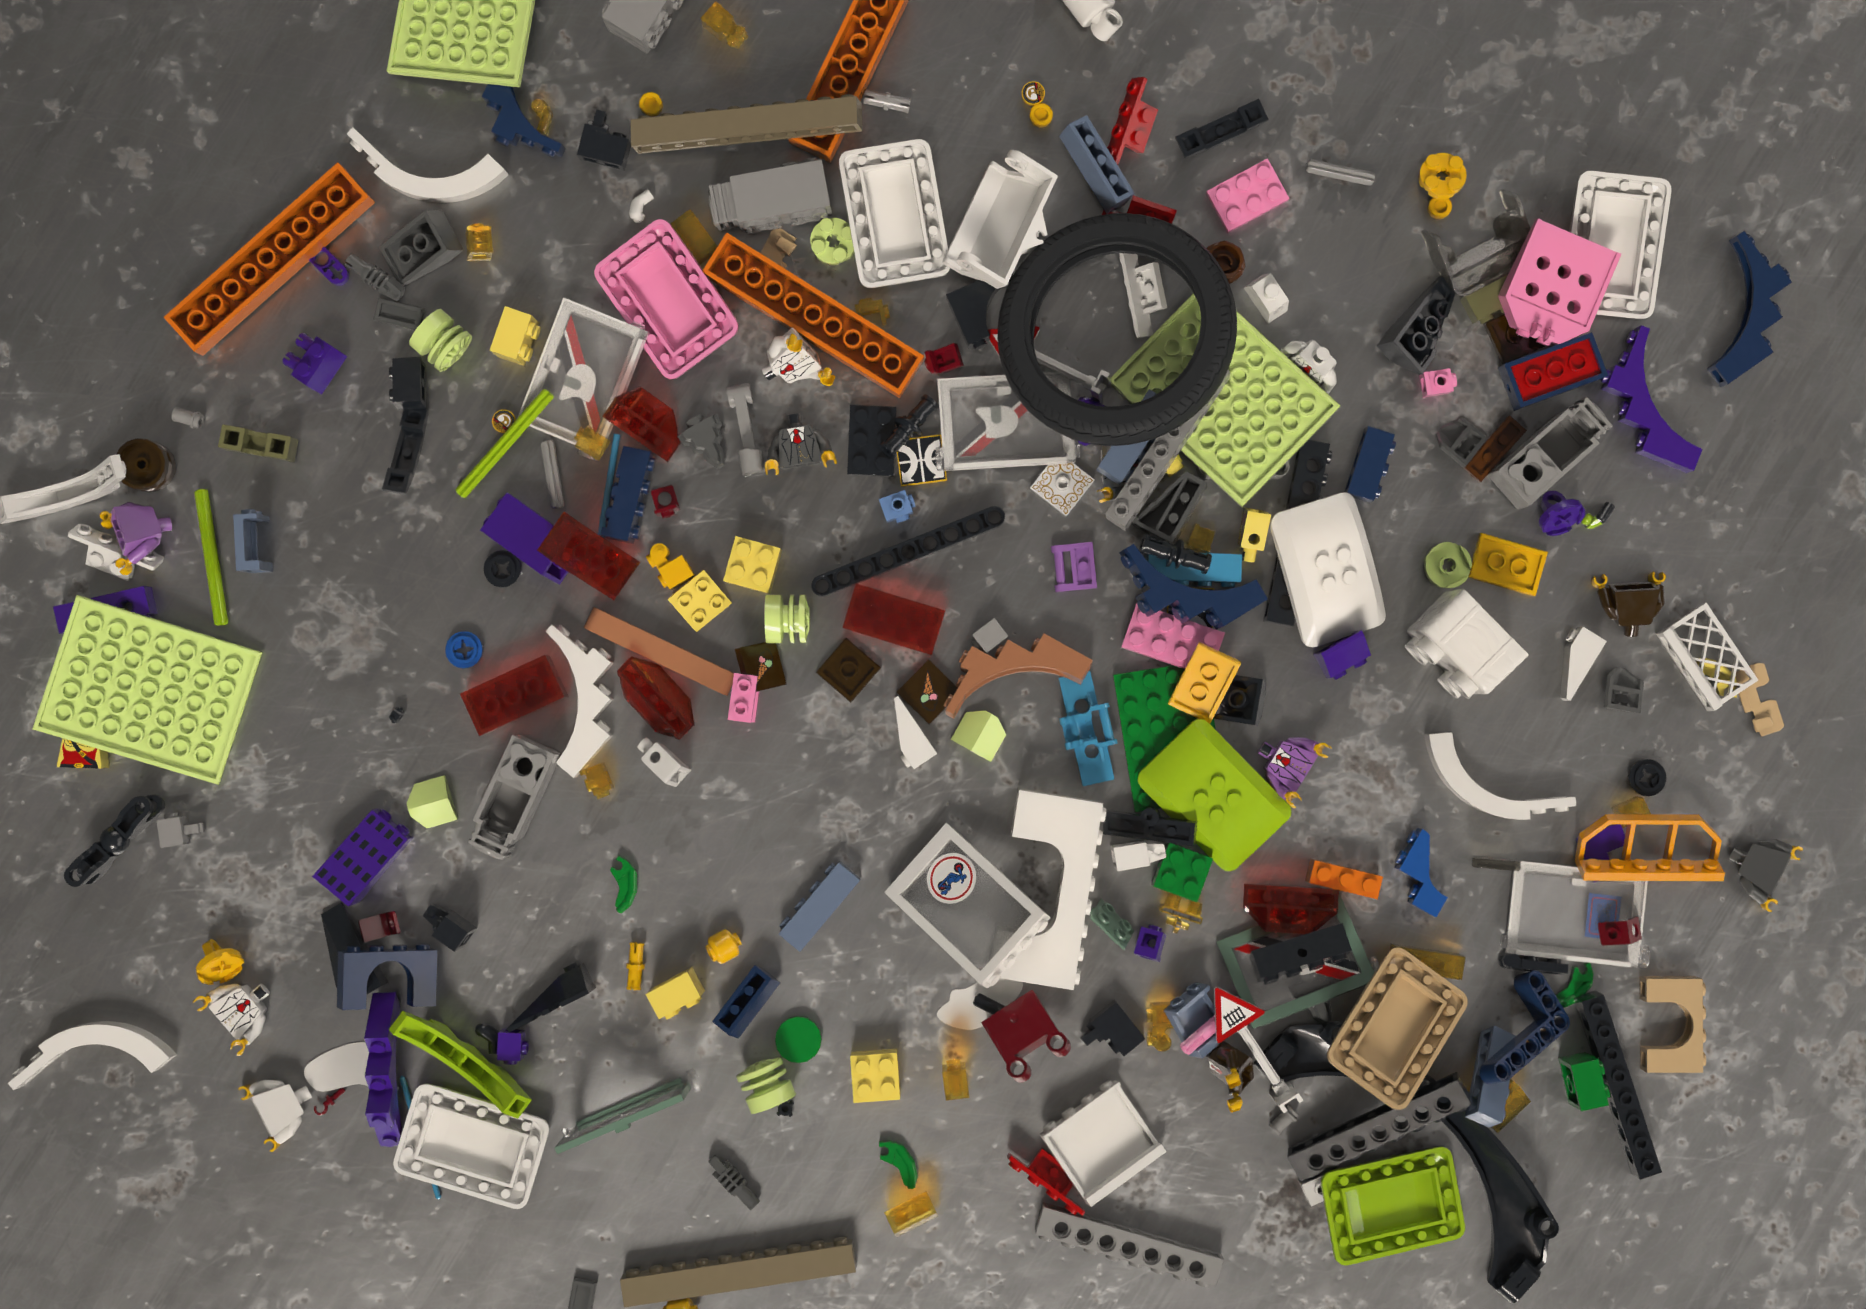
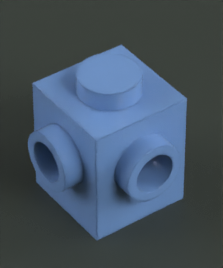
[879,490,916,523]

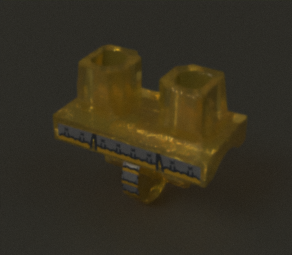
[1159,893,1203,934]

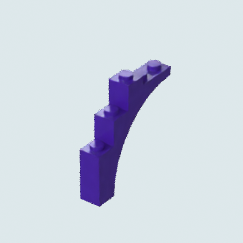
[1601,325,1703,473]
[364,992,403,1147]

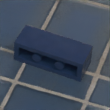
[1344,426,1396,503]
[712,965,781,1039]

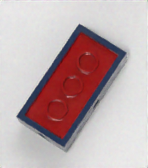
[1498,332,1608,411]

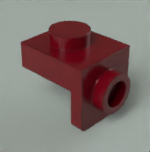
[924,343,964,375]

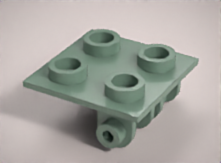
[1090,899,1134,950]

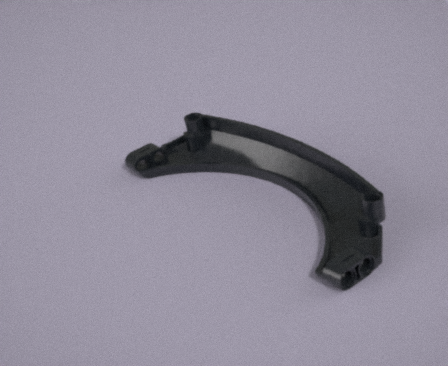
[1253,1021,1559,1304]

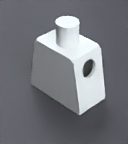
[1244,273,1289,324]
[637,737,691,787]

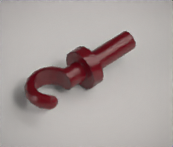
[314,1087,346,1116]

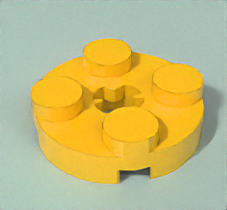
[1418,153,1467,199]

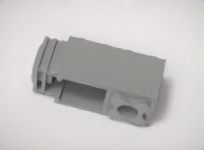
[602,0,684,54]
[708,158,832,234]
[1487,397,1613,509]
[467,734,562,859]

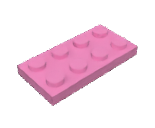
[1121,603,1225,669]

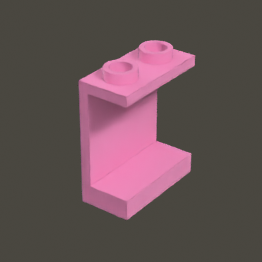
[728,673,760,723]

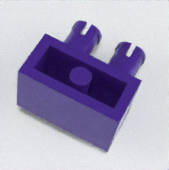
[283,333,348,395]

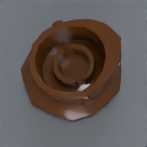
[1206,240,1246,284]

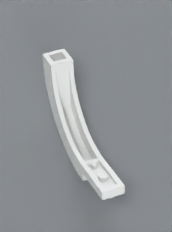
[347,127,509,203]
[0,454,126,524]
[1424,732,1576,820]
[8,1021,177,1091]

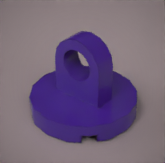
[1539,491,1585,536]

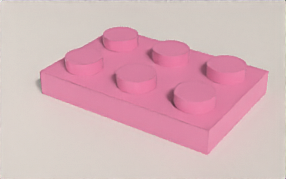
[1206,158,1289,233]

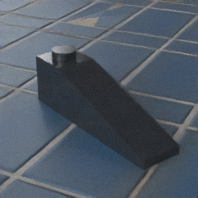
[1376,276,1456,375]
[321,902,388,995]
[507,962,596,1032]

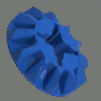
[445,631,483,668]

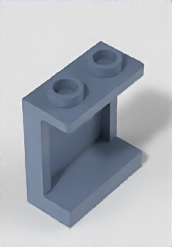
[233,509,273,573]
[1164,982,1220,1059]

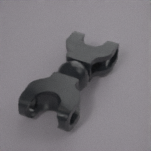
[64,794,165,887]

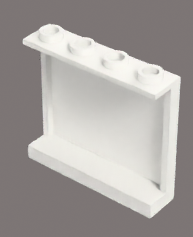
[1039,1080,1166,1207]

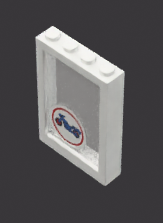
[884,823,1051,988]

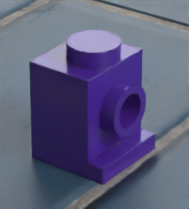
[1134,924,1166,962]

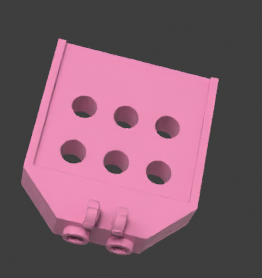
[1498,218,1621,347]

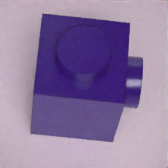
[497,1029,529,1065]

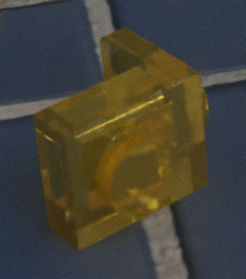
[855,298,890,326]

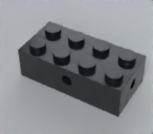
[1249,923,1352,985]

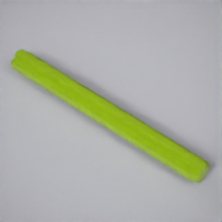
[455,389,554,498]
[194,489,228,626]

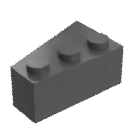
[1132,472,1207,545]

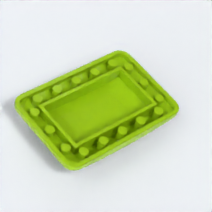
[1137,719,1291,871]
[1321,1146,1465,1266]

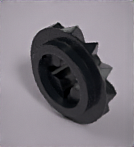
[484,550,521,587]
[1628,759,1666,796]

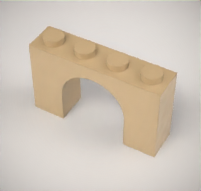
[1639,976,1706,1073]

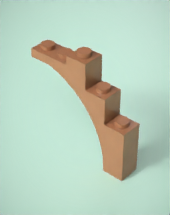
[944,634,1093,719]

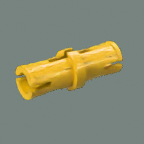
[626,942,645,990]

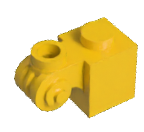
[646,543,696,590]

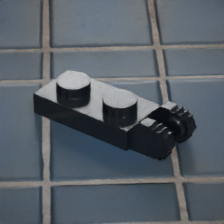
[1498,953,1569,975]

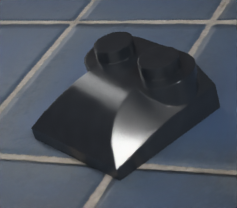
[1213,675,1266,726]

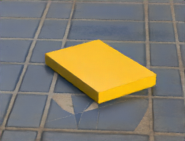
[1468,533,1548,597]
[1168,642,1241,724]

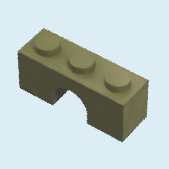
[218,424,299,462]

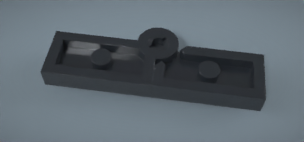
[1103,807,1197,846]

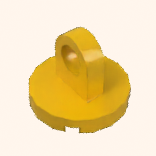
[196,939,244,985]

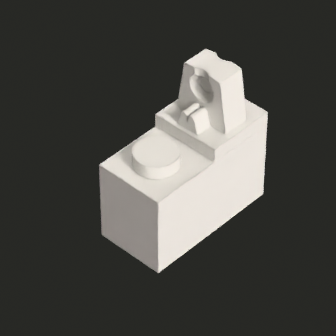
[1110,841,1166,871]

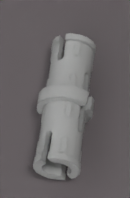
[863,89,911,113]

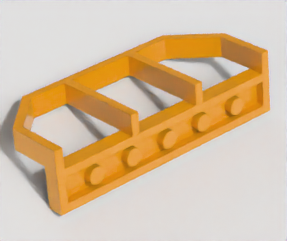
[1575,814,1725,881]

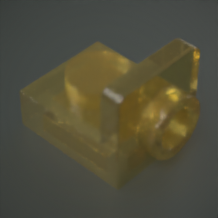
[574,425,611,461]

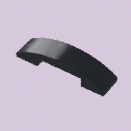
[1175,99,1269,158]
[382,408,429,495]

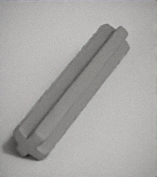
[1306,159,1375,186]
[541,440,564,509]

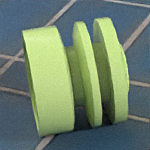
[409,309,472,372]
[765,595,810,643]
[736,1057,796,1114]

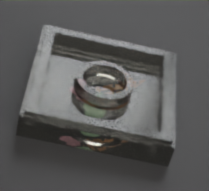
[1472,856,1521,871]

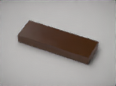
[1462,415,1527,483]

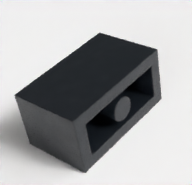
[389,357,426,410]

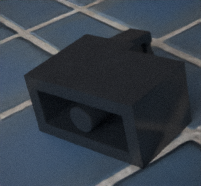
[577,109,631,171]
[423,904,477,952]
[1080,999,1145,1056]

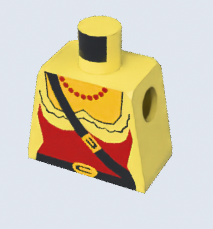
[1238,507,1271,562]
[57,738,110,769]

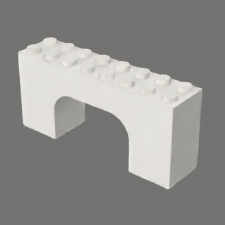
[990,788,1106,990]

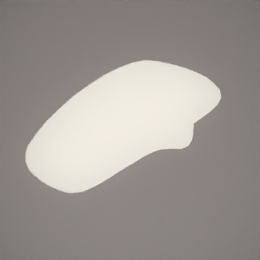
[937,978,1023,1030]
[304,1042,369,1092]

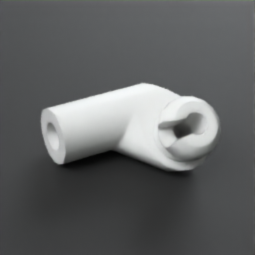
[629,189,654,223]

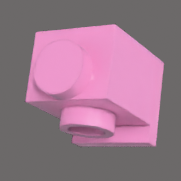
[1419,368,1457,398]

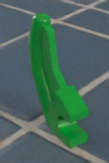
[610,855,637,914]
[1555,962,1593,1008]
[879,1140,918,1189]

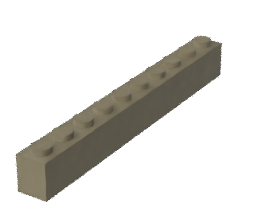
[631,94,863,154]
[620,1237,857,1308]

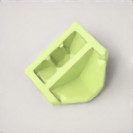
[951,710,1006,762]
[407,775,458,828]

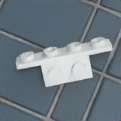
[1119,253,1167,338]
[68,524,164,581]

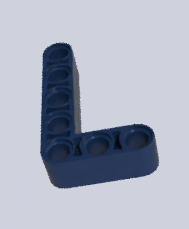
[1480,970,1570,1084]

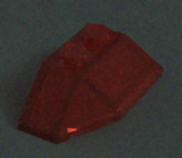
[602,386,681,462]
[617,656,695,740]
[1243,884,1339,934]

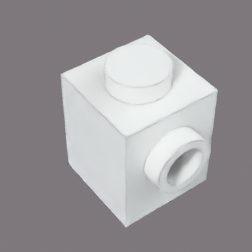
[1298,1171,1326,1206]

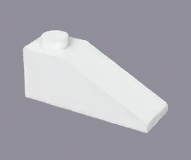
[1560,627,1607,701]
[894,696,937,769]

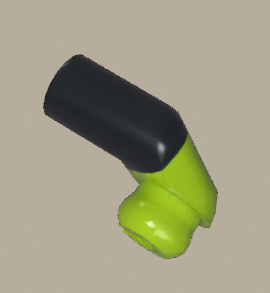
[1581,502,1615,529]

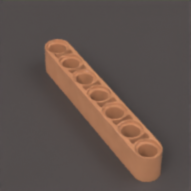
[583,607,734,696]

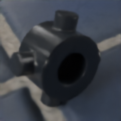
[389,706,405,724]
[776,1100,794,1117]

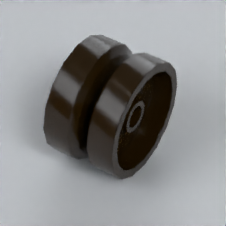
[116,438,176,492]

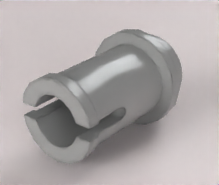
[172,407,204,429]
[1269,1105,1299,1135]

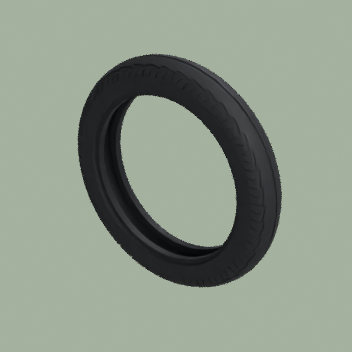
[997,213,1237,446]

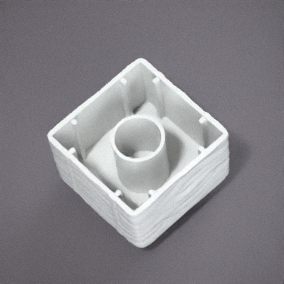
[1405,589,1529,699]

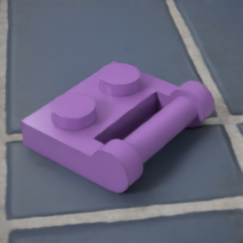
[1051,542,1097,592]

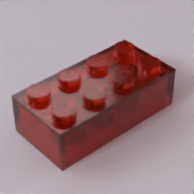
[537,511,640,600]
[842,583,945,656]
[460,655,569,736]

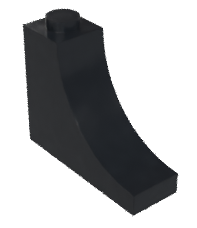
[946,273,1013,350]

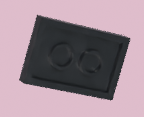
[847,405,896,477]

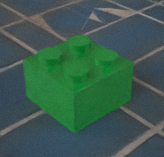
[1151,843,1213,902]
[1558,1052,1610,1111]

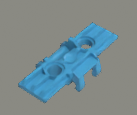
[1059,671,1118,786]

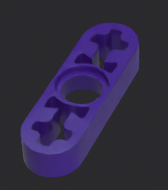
[309,247,349,286]

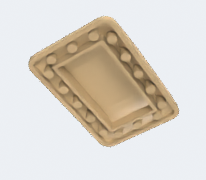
[1327,947,1468,1110]

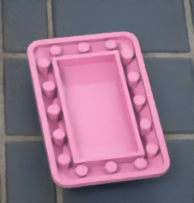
[594,219,739,379]

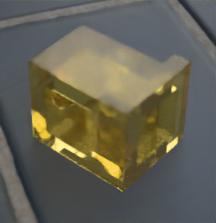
[465,223,493,261]
[579,762,614,800]

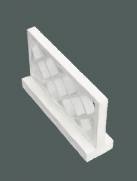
[1656,603,1758,711]

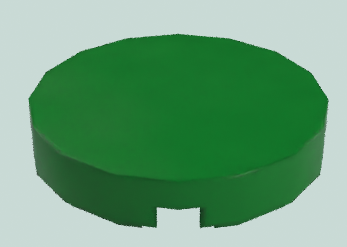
[775,1016,822,1063]

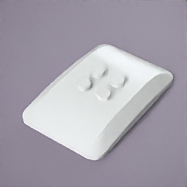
[839,139,950,288]
[1563,171,1672,319]
[1270,492,1386,647]
[393,1083,550,1209]

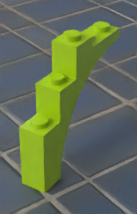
[389,1011,532,1119]

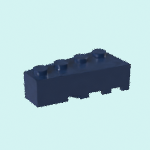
[600,446,656,544]

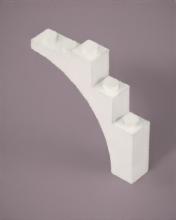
[546,624,614,778]

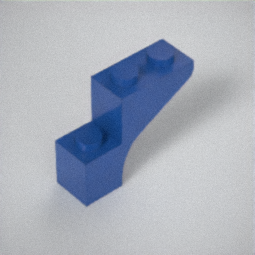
[1395,828,1448,917]

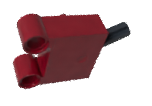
[973,990,1071,1083]

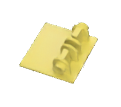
[668,570,732,632]

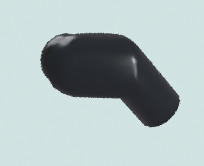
[475,1023,499,1054]

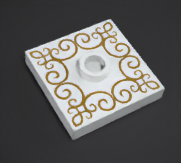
[1030,451,1095,517]

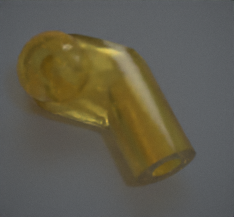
[531,99,553,135]

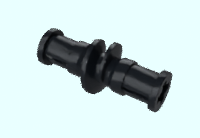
[879,394,939,458]
[1139,533,1212,574]

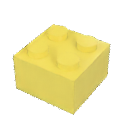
[490,306,541,366]
[723,536,782,594]
[645,967,705,1020]
[850,1049,901,1103]

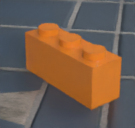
[1305,858,1383,899]

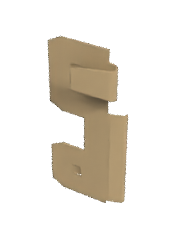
[761,228,797,269]
[1735,663,1784,737]

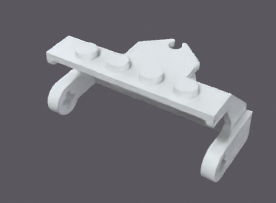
[942,150,1058,289]

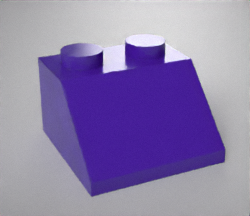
[1313,630,1371,680]

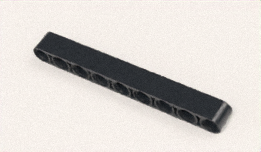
[811,506,1005,597]

